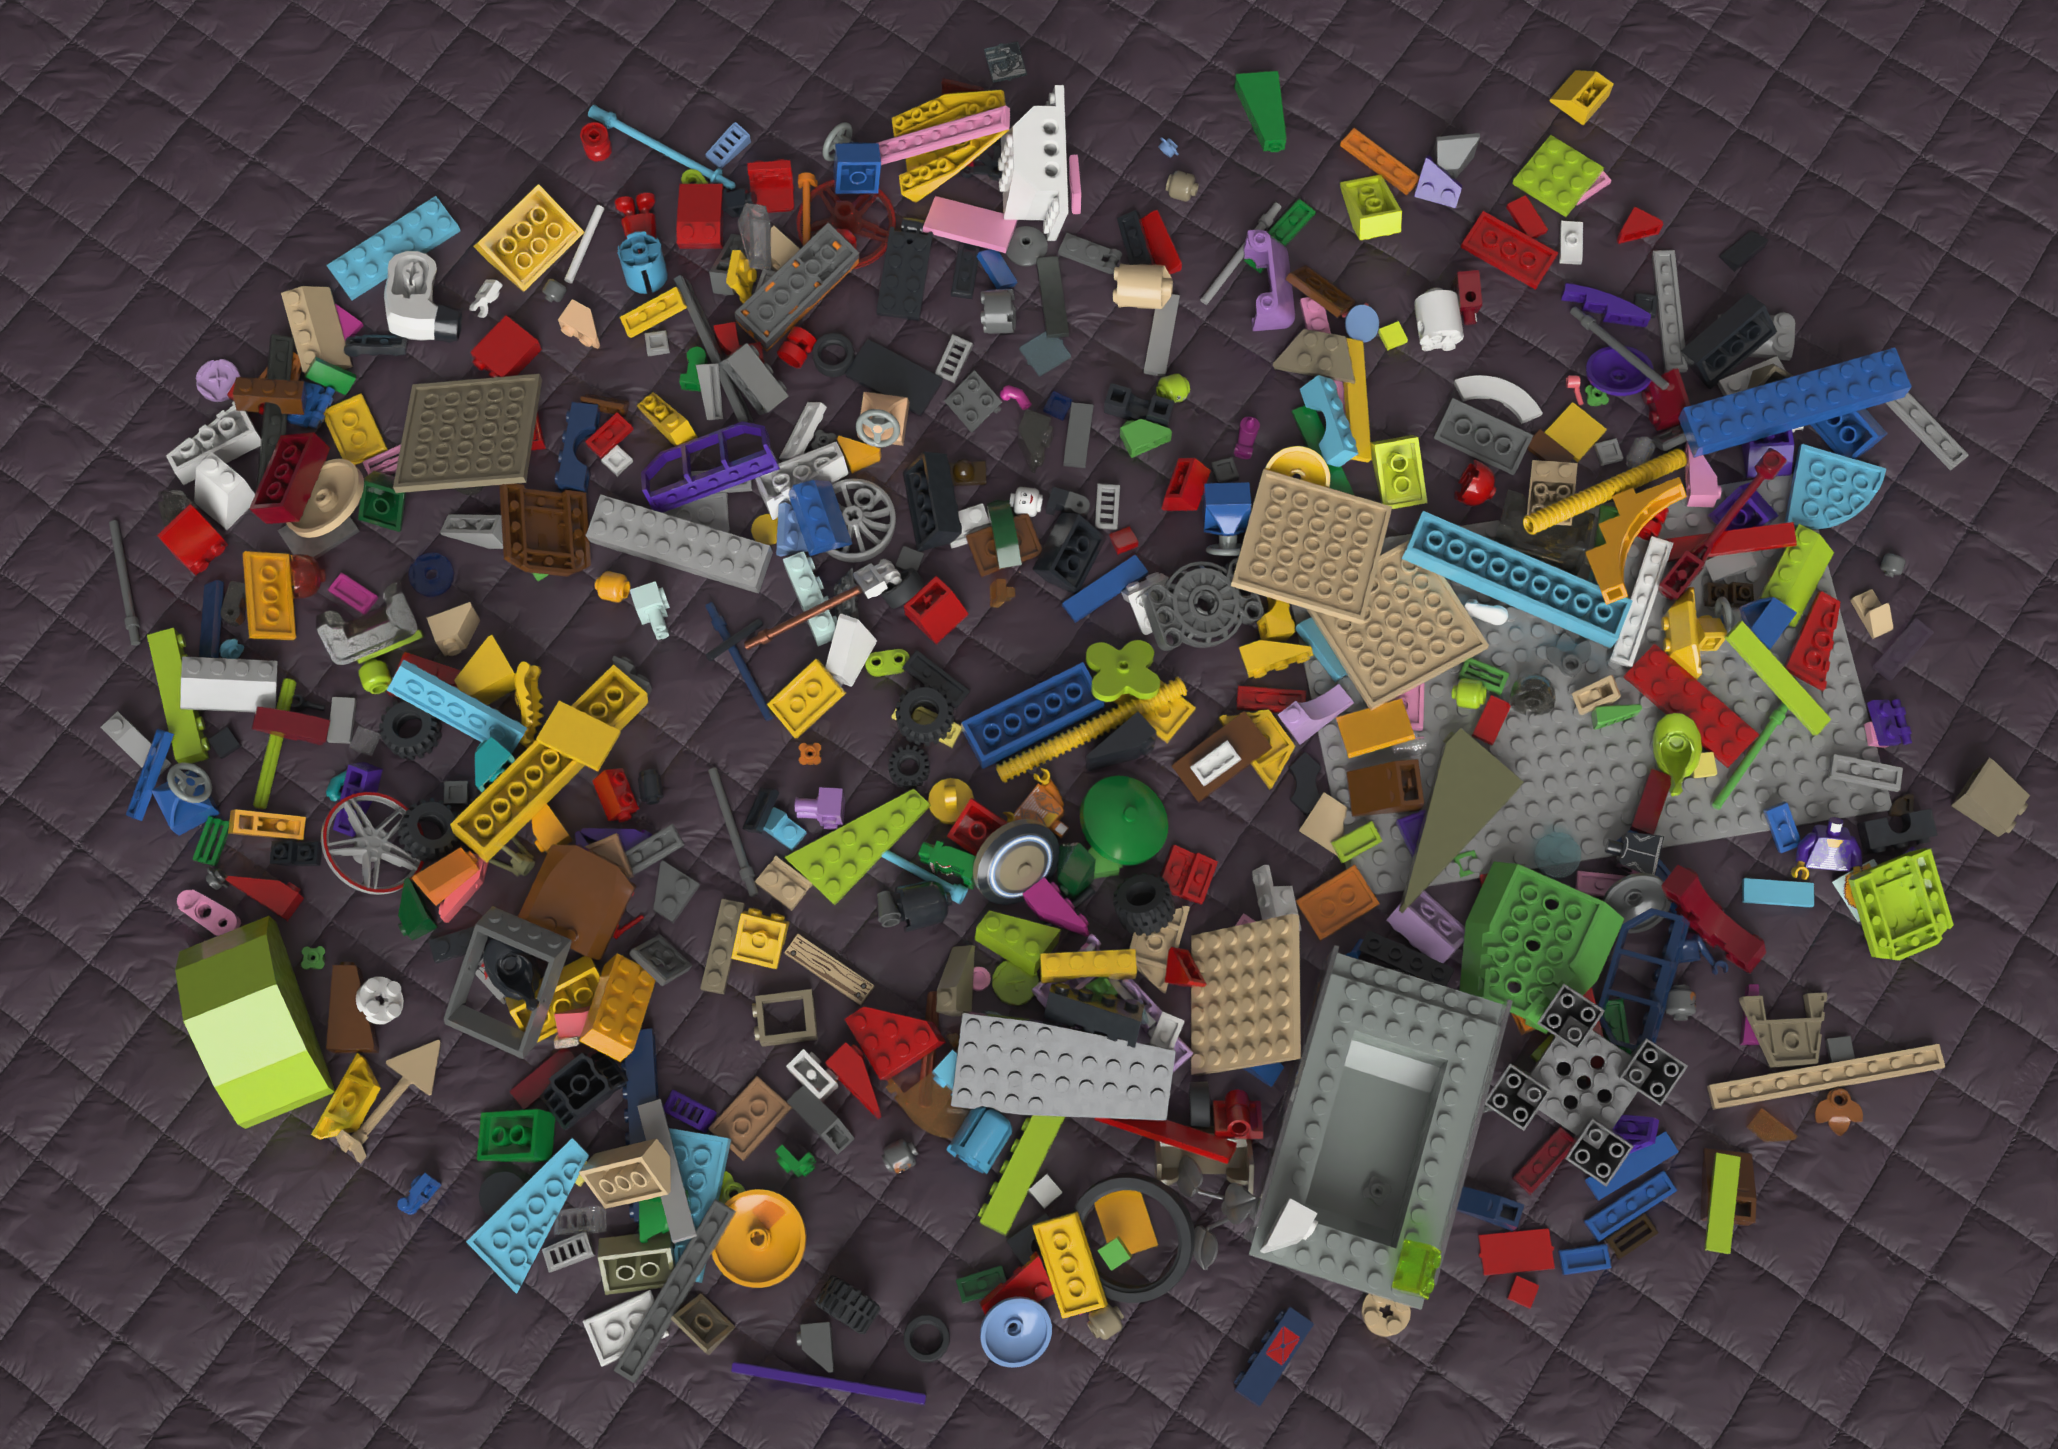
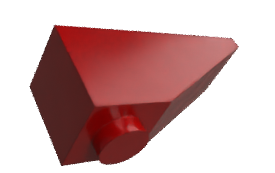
[226,876,304,921]

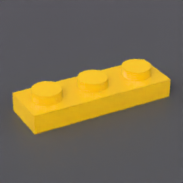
[620,287,687,338]

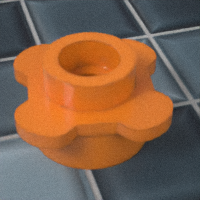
[799,743,821,765]

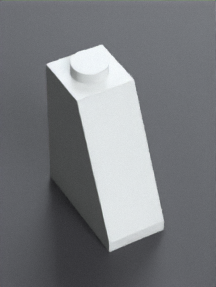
[825,614,877,687]

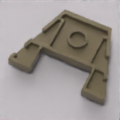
[1739,992,1827,1067]

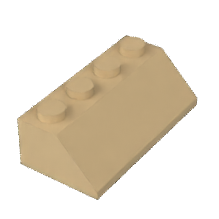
[281,286,353,373]
[579,1138,671,1209]

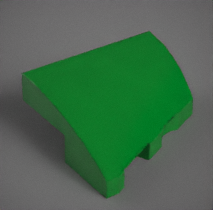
[639,1190,691,1243]

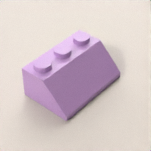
[1387,891,1465,963]

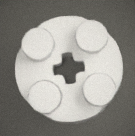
[356,977,404,1024]

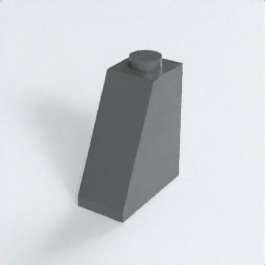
[787,1085,855,1155]

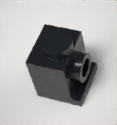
[722,188,757,218]

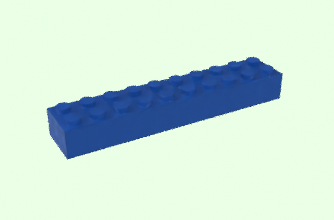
[1678,347,1912,458]

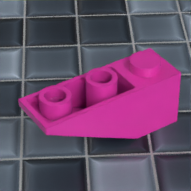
[1023,877,1090,937]

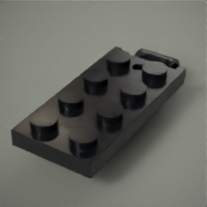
[876,217,933,321]

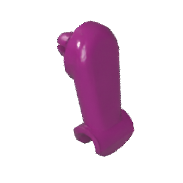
[1234,416,1260,459]

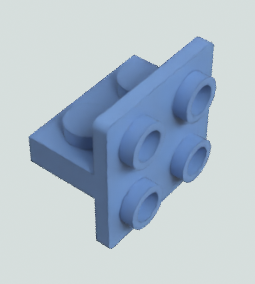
[776,503,808,557]

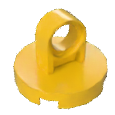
[928,778,974,825]

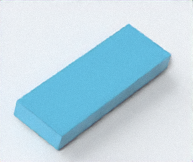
[1742,878,1814,907]

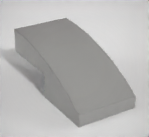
[1705,552,1757,583]

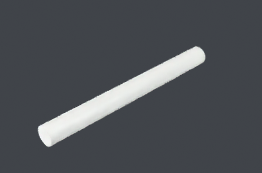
[564,205,604,283]

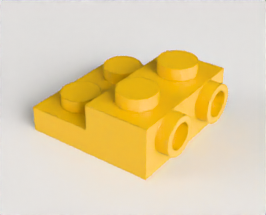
[731,908,789,969]

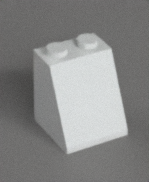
[194,452,255,530]

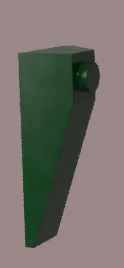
[1058,843,1096,899]

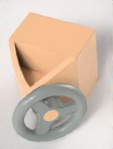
[856,392,910,447]

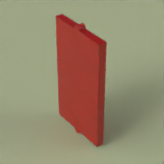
[1478,1229,1555,1276]

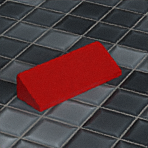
[1141,210,1182,274]

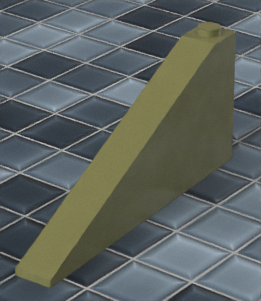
[1399,728,1524,914]

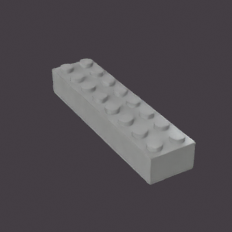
[586,494,773,594]

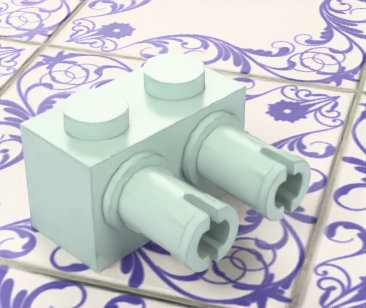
[630,581,670,640]

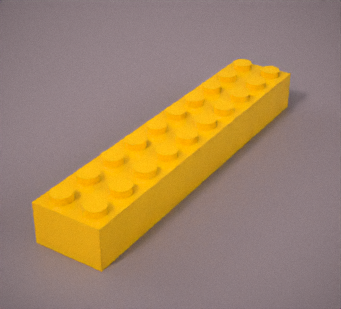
[450,665,648,863]

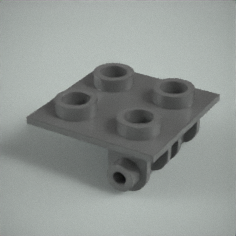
[944,370,1002,433]
[834,568,859,619]

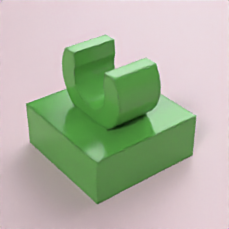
[1085,977,1118,997]

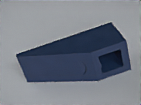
[1449,1184,1524,1231]

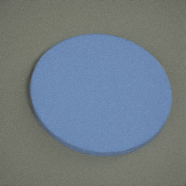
[1345,305,1379,343]

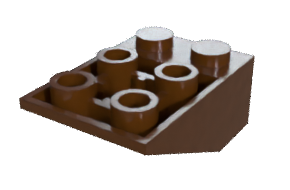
[1346,759,1424,817]
[1700,1148,1756,1226]

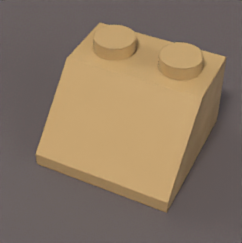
[427,602,480,656]

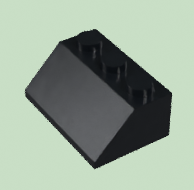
[1032,513,1106,594]

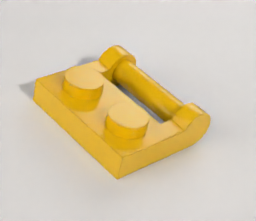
[726,250,757,304]

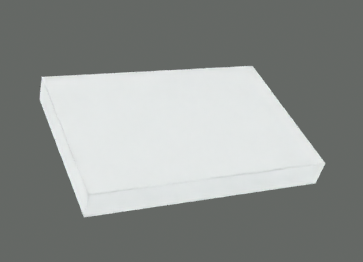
[583,1290,669,1367]

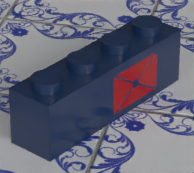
[1234,1307,1314,1407]

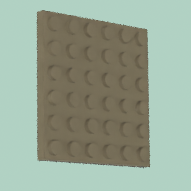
[393,374,542,493]

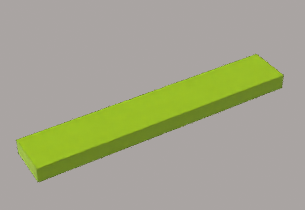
[1724,621,1831,736]

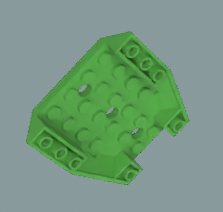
[1459,861,1624,1034]

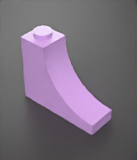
[1278,684,1354,745]

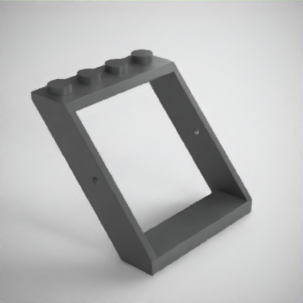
[444,906,571,1059]

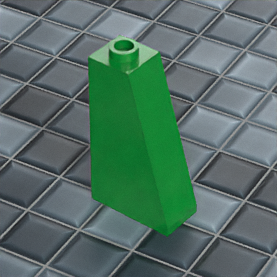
[1234,71,1287,152]

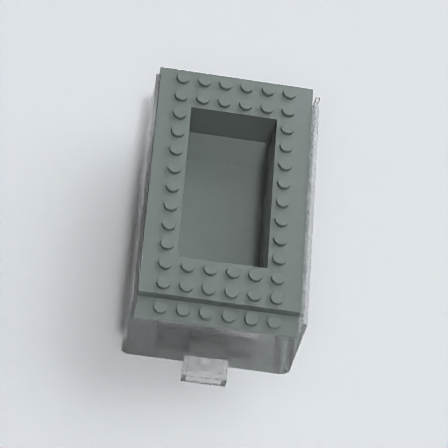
[1243,945,1513,1310]

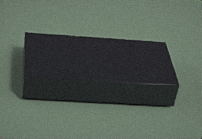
[742,788,780,834]

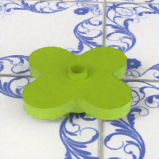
[1086,640,1160,702]

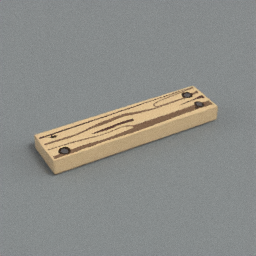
[784,934,874,1006]

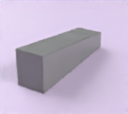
[696,363,723,420]

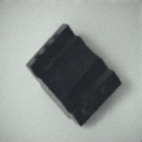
[540,1050,629,1131]

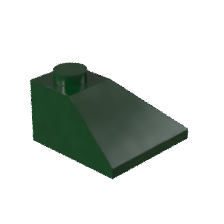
[358,471,406,532]
[398,877,438,941]

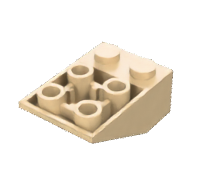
[1527,460,1578,526]

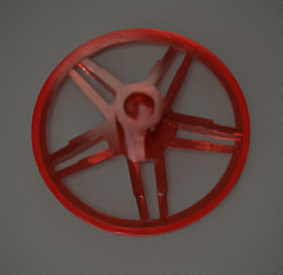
[797,180,896,269]

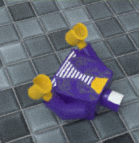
[1791,817,1863,880]

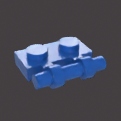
[287,382,335,429]
[397,1173,442,1215]

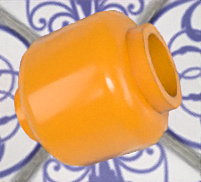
[595,571,630,602]

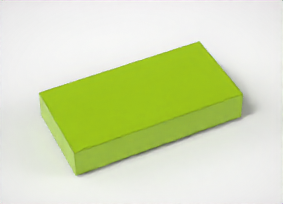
[1331,821,1383,863]

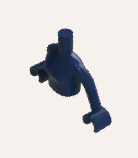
[1652,932,1728,982]

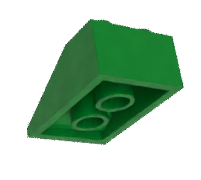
[477,1109,555,1163]

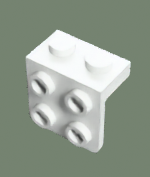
[1121,572,1168,635]

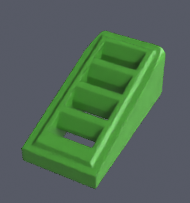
[1591,704,1642,730]

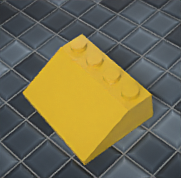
[474,184,584,292]

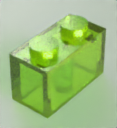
[1391,1239,1441,1300]

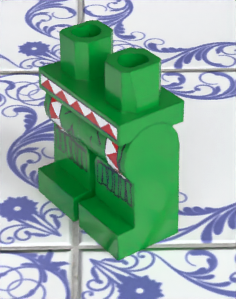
[918,841,976,890]

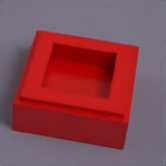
[1507,1276,1539,1309]

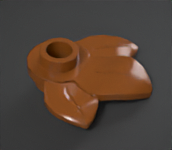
[1815,1088,1863,1136]

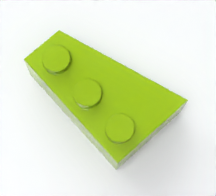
[975,910,1061,976]

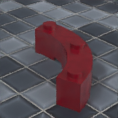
[1661,865,1766,974]

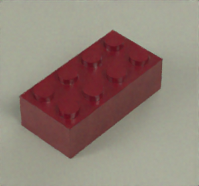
[249,432,330,524]

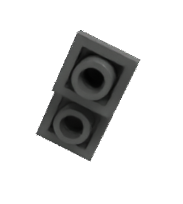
[612,656,652,697]

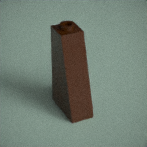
[326,962,379,1053]

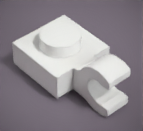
[469,280,503,318]

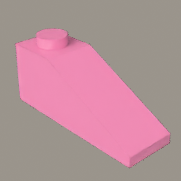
[1684,442,1721,508]

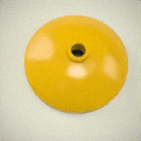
[1265,446,1330,488]

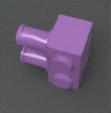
[795,787,845,830]

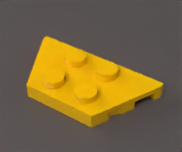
[1219,710,1295,790]
[311,1053,381,1139]

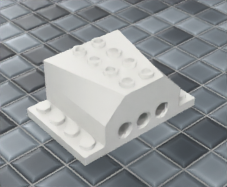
[998,85,1068,241]

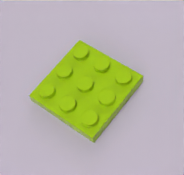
[1513,135,1604,217]

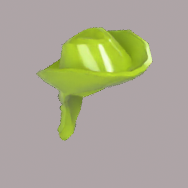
[1652,713,1702,797]

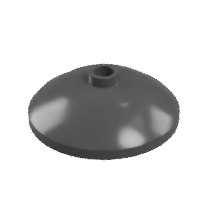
[1602,873,1671,933]

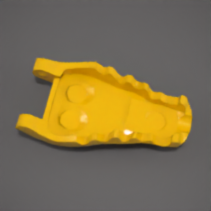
[514,662,544,749]

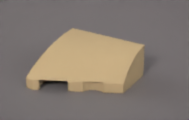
[1299,793,1347,855]

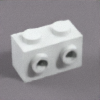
[786,1049,839,1103]

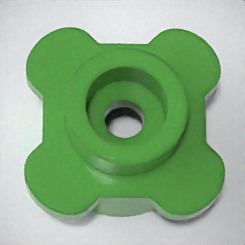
[1585,385,1609,406]
[301,946,325,970]

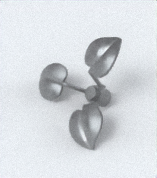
[1177,1156,1258,1270]

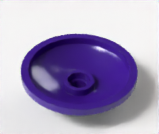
[1586,346,1653,396]

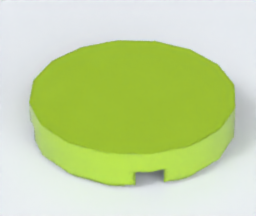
[992,960,1039,1006]

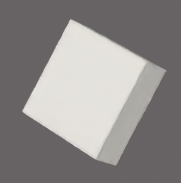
[601,445,633,477]
[1029,1174,1063,1209]

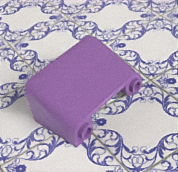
[1243,230,1295,331]

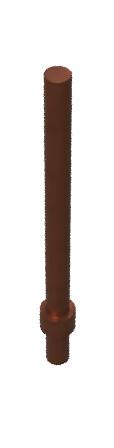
[744,585,862,650]

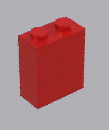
[470,315,542,378]

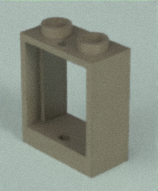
[752,989,818,1047]

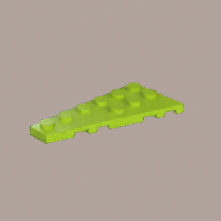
[785,789,931,905]

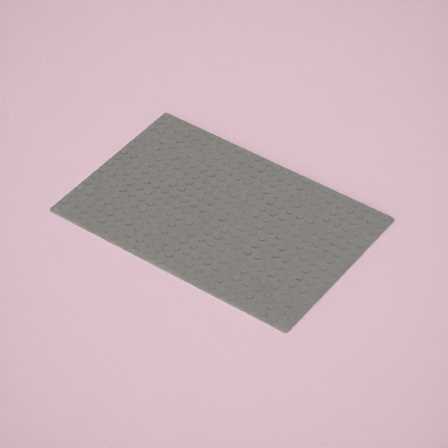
[1291,473,1892,895]

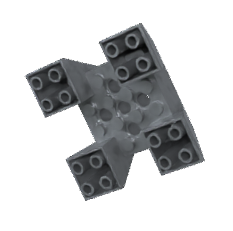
[1483,984,1688,1187]

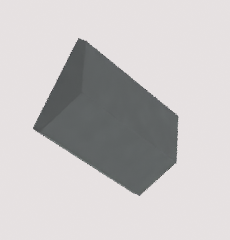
[1434,398,1534,475]

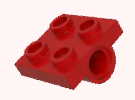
[1213,1089,1263,1139]

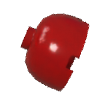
[1455,460,1496,506]

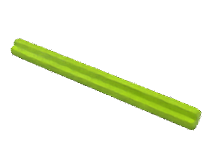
[253,678,296,810]

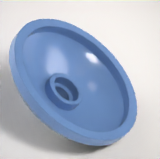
[980,1297,1052,1368]

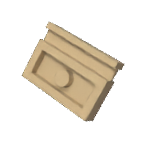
[755,856,812,911]

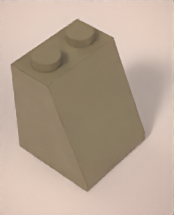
[1951,758,2030,837]

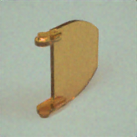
[886,1032,971,1139]

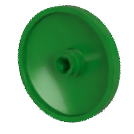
[1080,776,1168,865]

